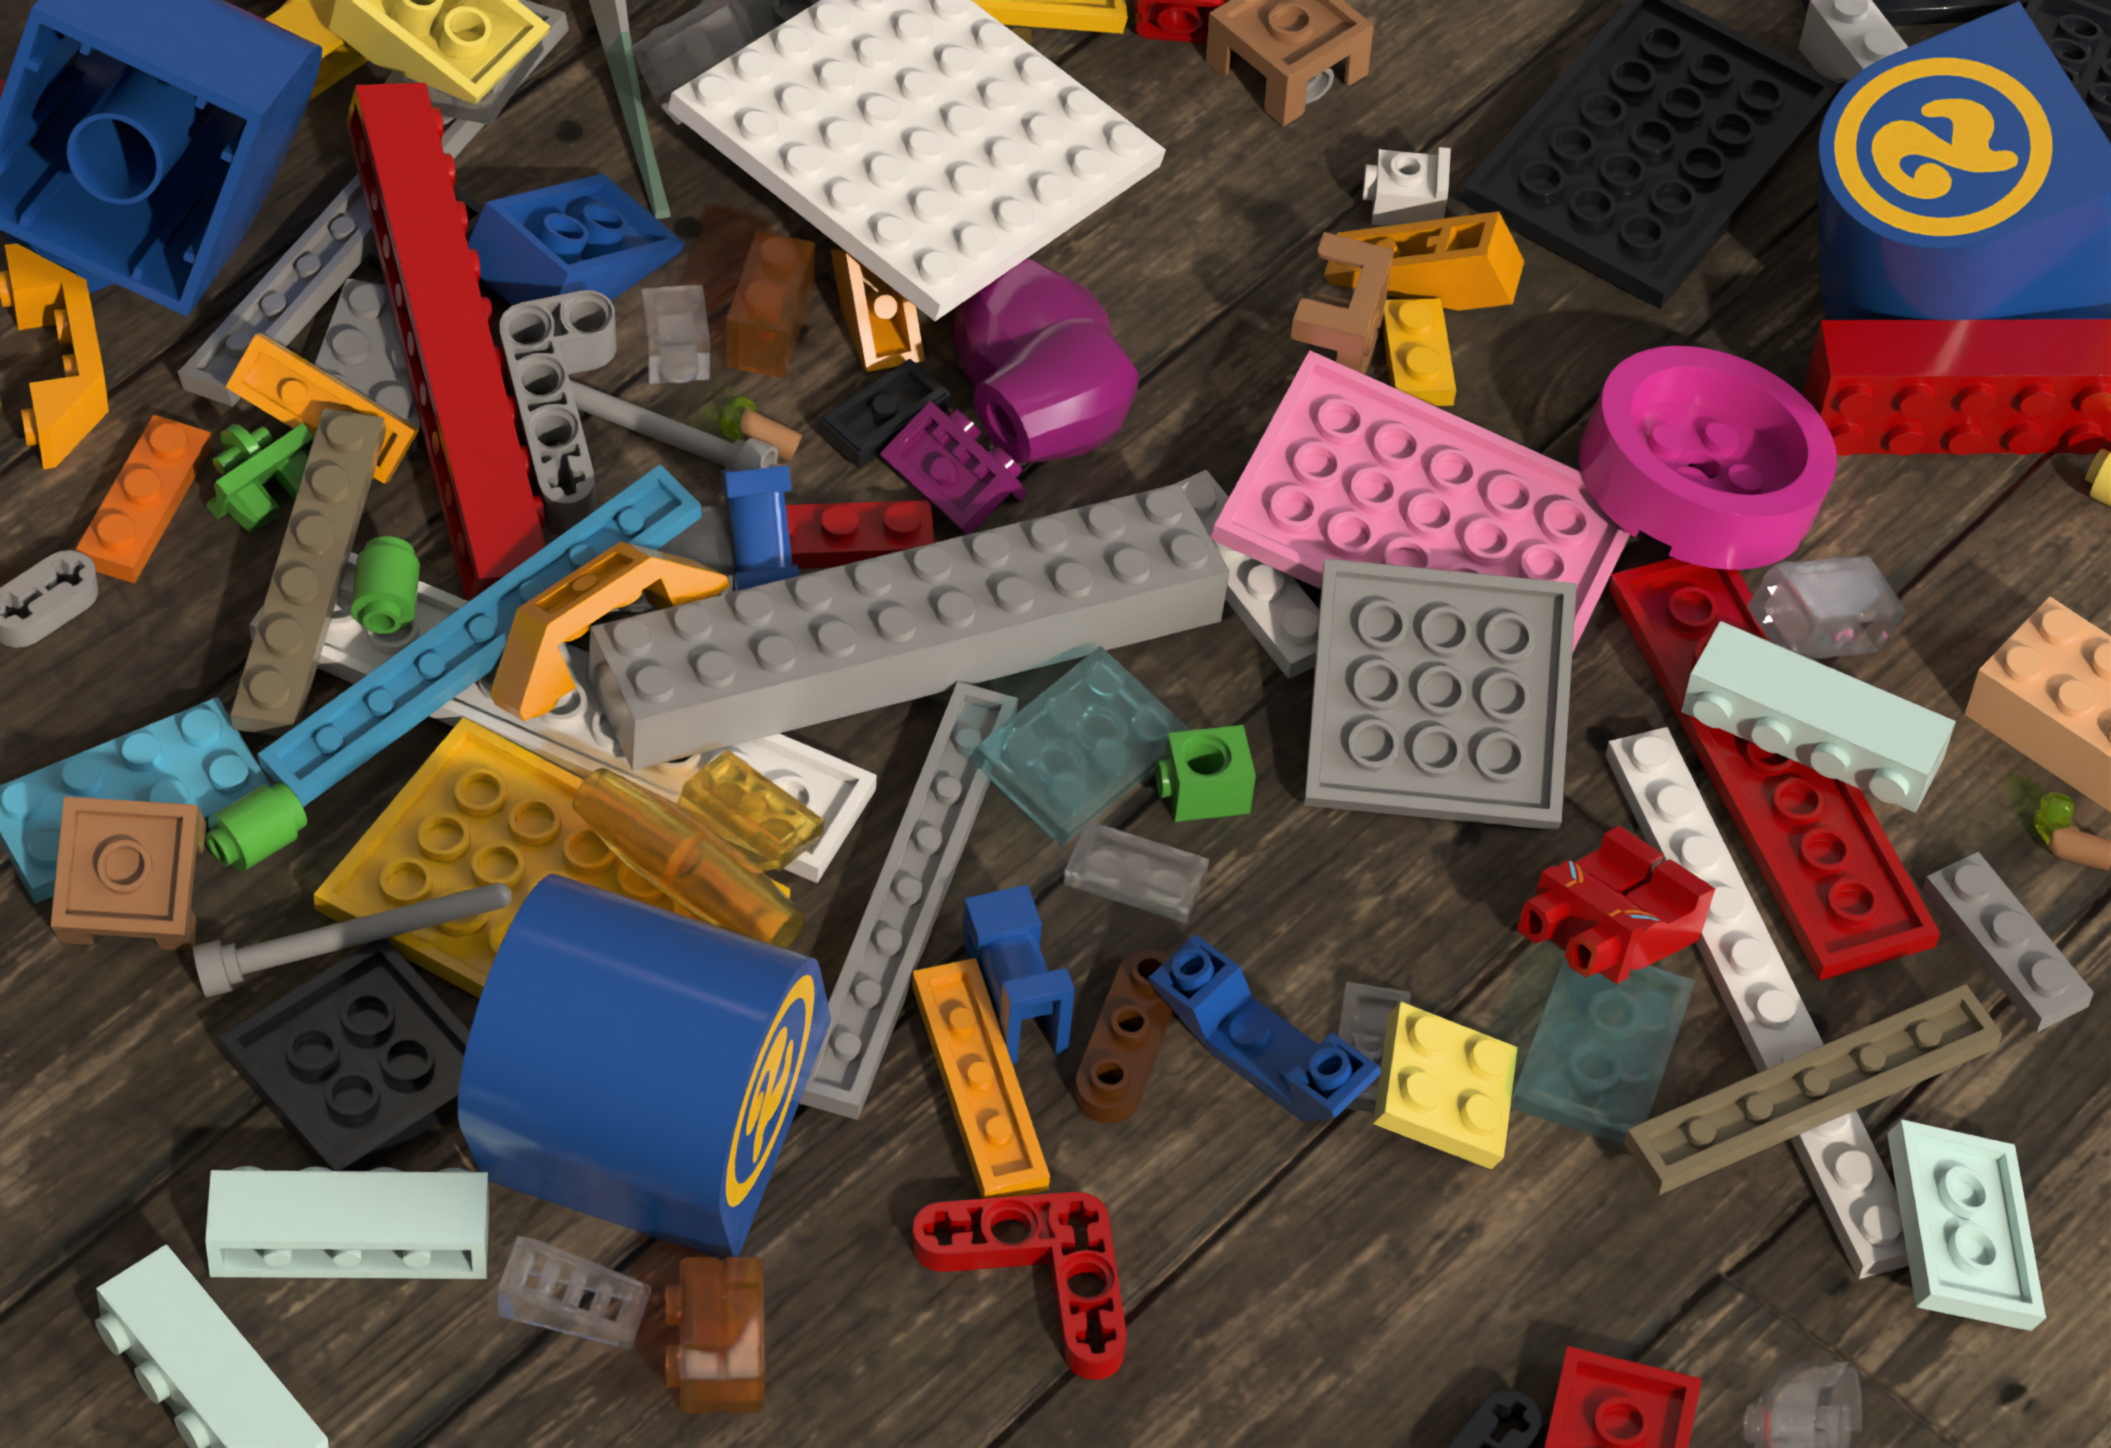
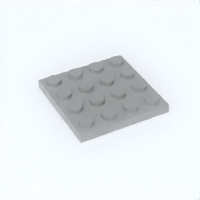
[1304,559,1577,830]

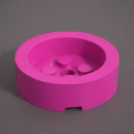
[1579,346,1837,570]

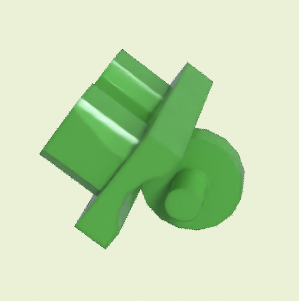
[206,423,314,534]

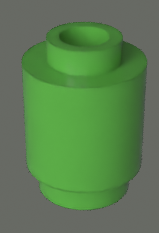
[351,536,420,634]
[205,782,307,872]

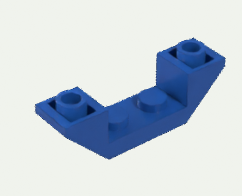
[1149,934,1381,1122]

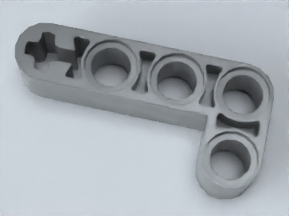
[500,290,617,534]

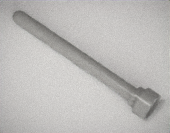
[536,380,778,471]
[193,882,512,998]

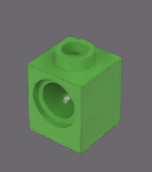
[1155,725,1256,822]

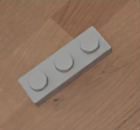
[1922,852,2094,1033]

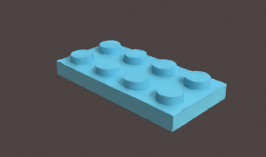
[0,697,271,904]

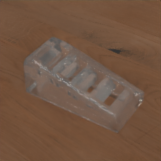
[498,1235,651,1350]

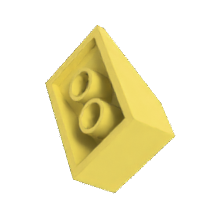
[329,0,551,104]

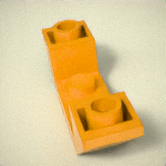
[0,243,109,469]
[490,541,730,722]

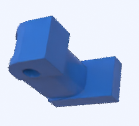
[719,463,799,592]
[963,885,1075,1064]

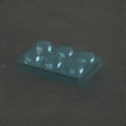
[970,646,1190,846]
[1510,956,1696,1146]

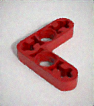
[911,1192,1127,1380]

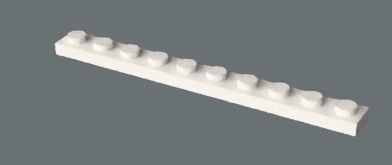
[1605,727,1909,1280]

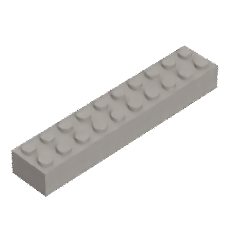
[588,483,1230,771]

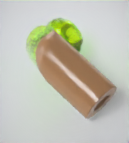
[718,396,802,462]
[2034,792,2111,872]

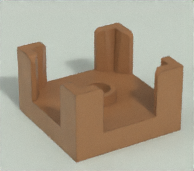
[1206,0,1374,127]
[1282,232,1394,398]
[50,796,206,951]

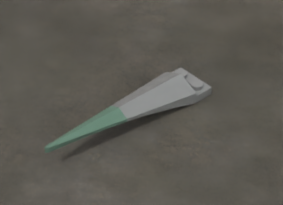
[589,0,671,219]

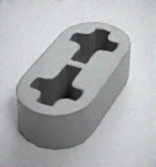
[0,550,98,648]

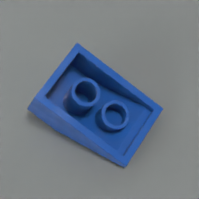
[468,173,685,306]

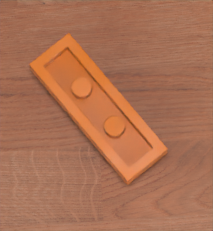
[75,415,212,584]

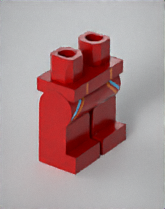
[1517,825,1716,984]

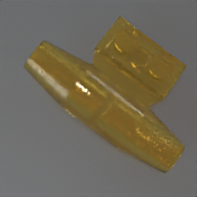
[573,749,825,949]

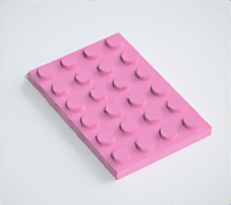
[1211,350,1630,654]

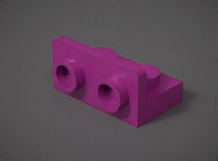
[880,400,1029,535]

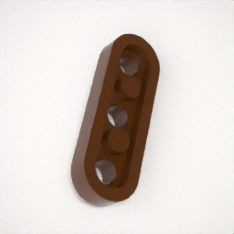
[1074,949,1175,1123]

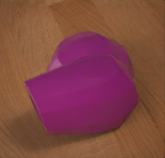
[951,259,1139,463]

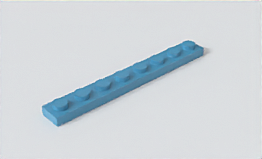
[258,464,702,807]

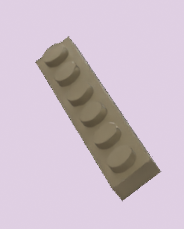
[230,408,386,737]
[1624,984,2002,1196]

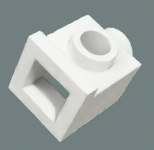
[1362,147,1451,226]

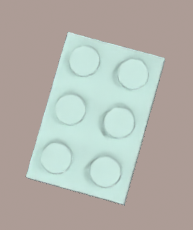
[1887,1119,2046,1331]

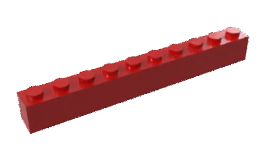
[346,83,546,602]

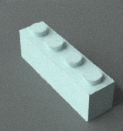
[1681,621,1956,813]
[205,1166,490,1279]
[95,1244,329,1448]

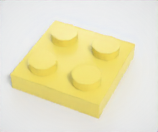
[1373,1001,1518,1170]

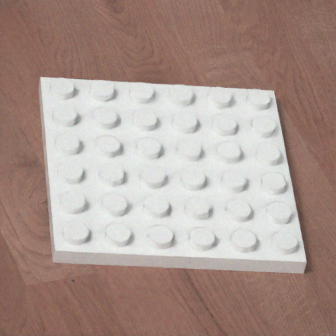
[667,0,1166,321]

